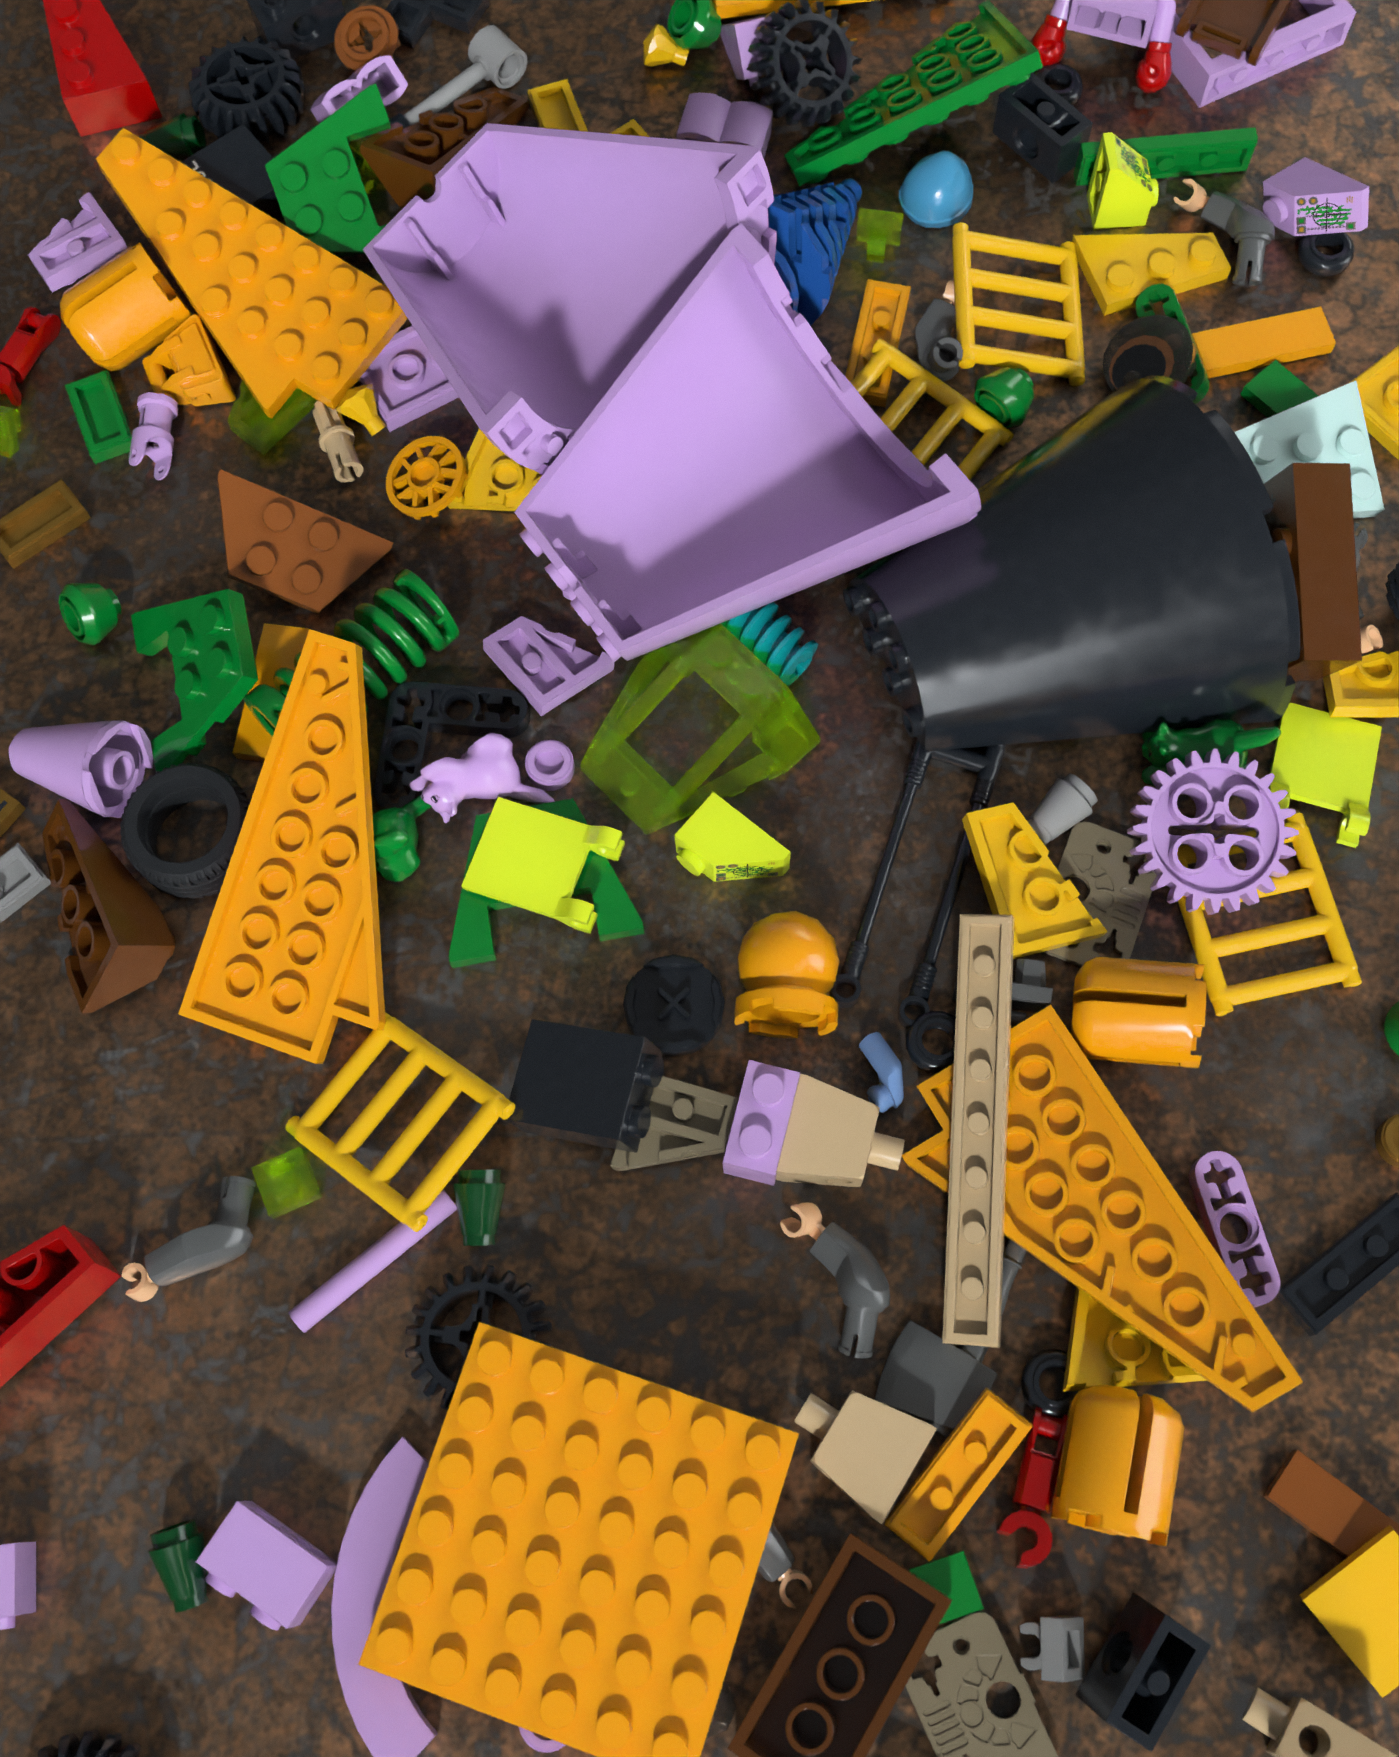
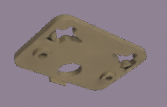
[1043,821,1157,967]
[905,1611,1058,1757]

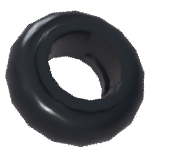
[1035,63,1083,106]
[1298,232,1354,277]
[906,1011,956,1073]
[1020,1348,1081,1418]

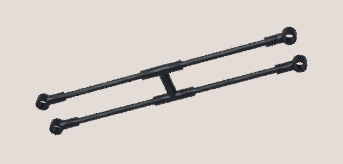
[830,739,1007,1029]

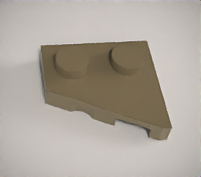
[610,1076,739,1171]

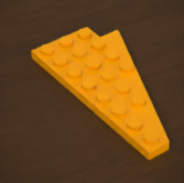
[96,128,408,419]
[178,629,386,1064]
[902,1005,1303,1413]

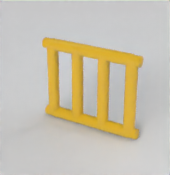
[952,222,1085,386]
[851,338,1014,480]
[1177,813,1362,1016]
[285,1012,516,1232]

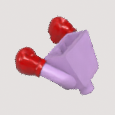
[1031,0,1176,93]

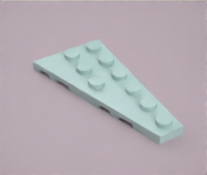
[1234,381,1385,519]

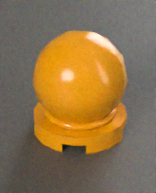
[734,911,839,1038]

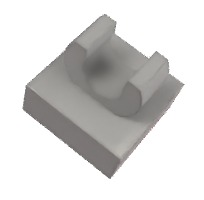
[1020,1615,1085,1682]

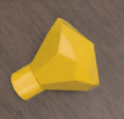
[643,24,689,67]
[336,384,386,436]

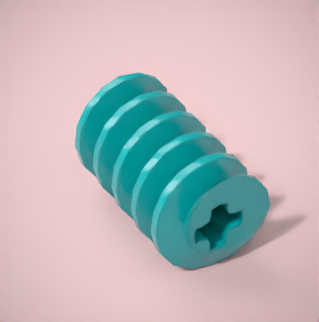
[713,602,819,690]

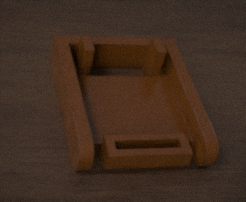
[1175,0,1293,66]

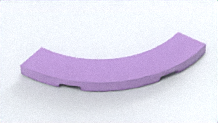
[332,1437,438,1757]

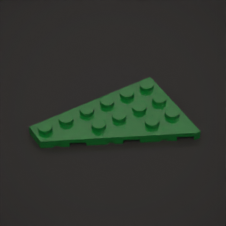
[784,0,1043,186]

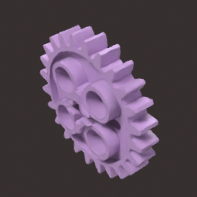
[1127,749,1299,915]

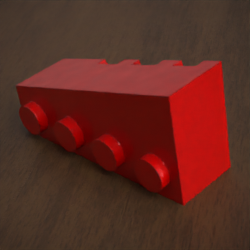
[43,0,163,137]
[0,1225,122,1388]

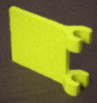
[1268,702,1382,848]
[461,797,625,934]

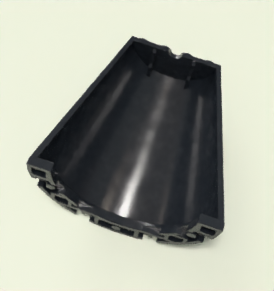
[843,375,1300,752]

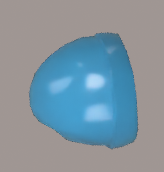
[899,151,973,228]

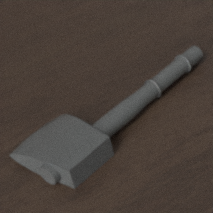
[875,1238,1026,1438]

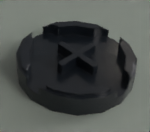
[623,954,725,1057]

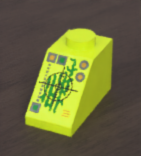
[1087,132,1159,230]
[674,792,791,882]

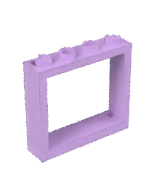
[1169,0,1356,108]

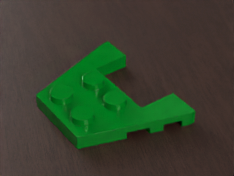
[265,84,391,257]
[131,589,258,772]
[448,798,645,968]

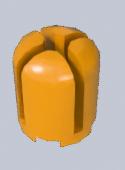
[60,242,192,371]
[1071,957,1207,1069]
[1050,1385,1184,1546]

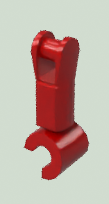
[0,306,61,407]
[997,1406,1068,1569]

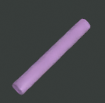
[288,1189,457,1333]

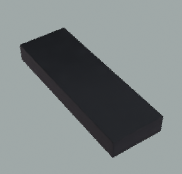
[1276,1192,1399,1336]

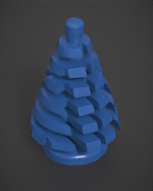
[768,179,862,326]

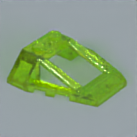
[580,623,821,835]

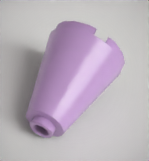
[8,720,153,818]

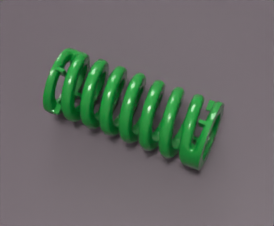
[244,569,460,737]

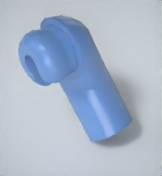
[859,1032,904,1113]

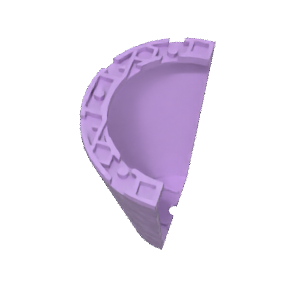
[363,123,777,475]
[514,223,981,662]

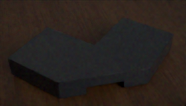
[385,0,490,49]

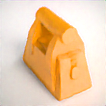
[142,314,236,406]

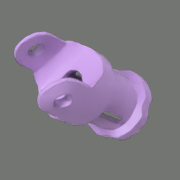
[129,392,179,480]

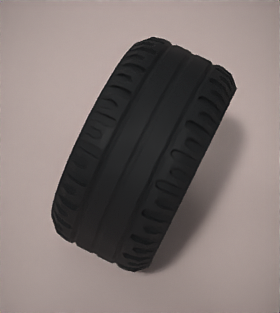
[120,763,251,899]

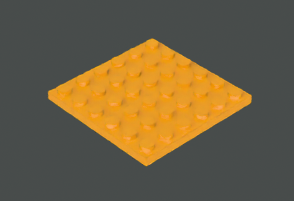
[358,1322,799,1757]

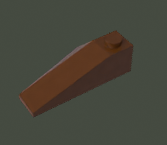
[360,87,529,208]
[42,799,176,1013]

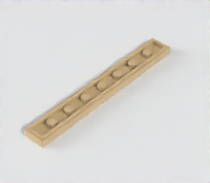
[942,914,1014,1348]

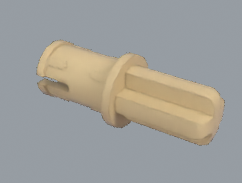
[312,400,363,483]

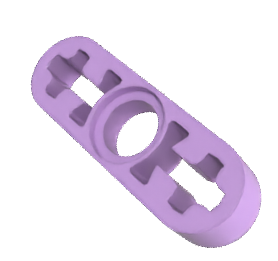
[1189,1151,1280,1308]

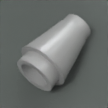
[1028,773,1098,845]

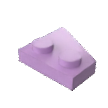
[28,192,128,292]
[483,616,615,716]

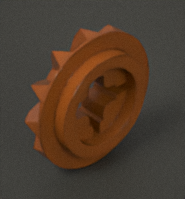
[334,5,401,71]

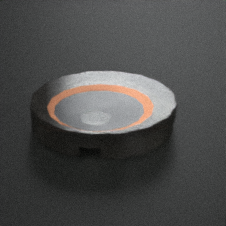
[1102,315,1197,392]

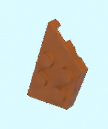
[217,469,393,614]

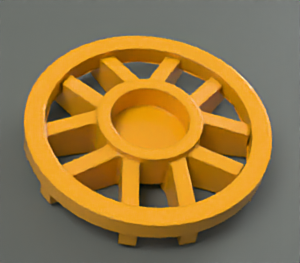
[386,436,468,520]

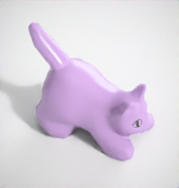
[410,733,554,823]

